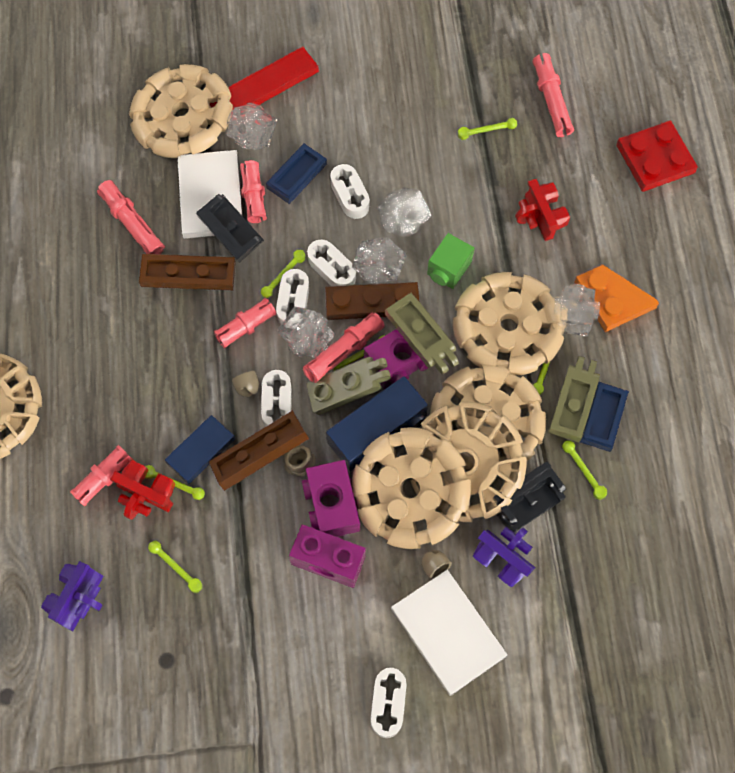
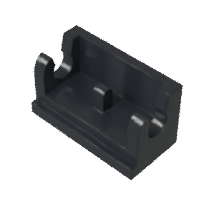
[196,194,264,263]
[493,461,566,533]

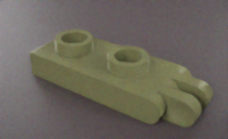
[385,292,459,374]
[548,356,600,443]
[306,357,391,415]

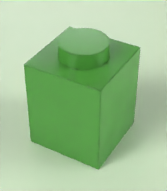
[427,233,475,289]

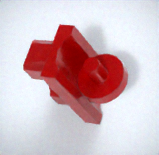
[515,179,570,241]
[110,460,175,520]

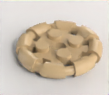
[129,64,233,158]
[453,272,566,376]
[0,354,42,459]
[430,364,546,471]
[410,402,527,522]
[351,427,471,549]

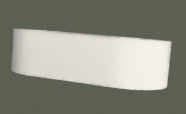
[330,164,370,219]
[307,239,356,286]
[276,269,309,328]
[261,370,292,427]
[371,668,406,738]

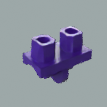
[473,526,536,587]
[41,561,104,631]

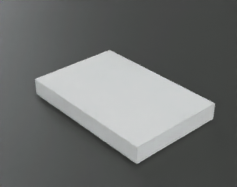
[178,150,243,239]
[391,569,507,696]

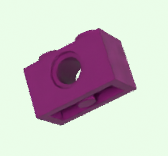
[364,329,428,390]
[301,460,360,537]
[289,524,366,588]

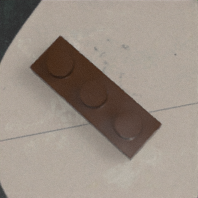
[139,254,236,291]
[325,282,420,320]
[209,410,309,491]

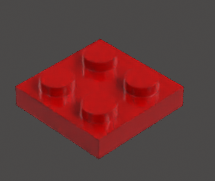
[616,120,698,192]

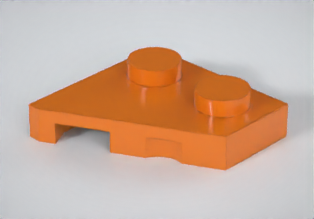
[574,265,659,332]

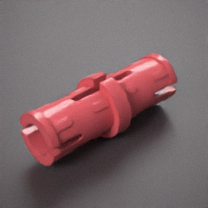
[240,160,267,223]
[213,298,277,348]
[70,445,133,506]

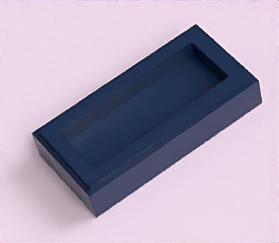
[266,143,327,204]
[580,382,629,452]
[165,415,235,485]

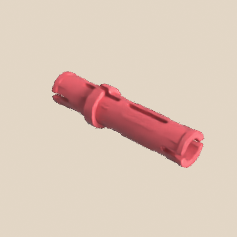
[532,53,574,137]
[97,180,165,254]
[303,312,385,383]

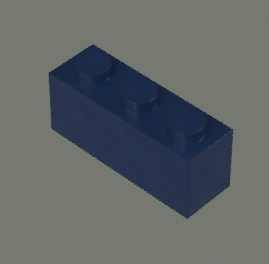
[326,376,428,471]

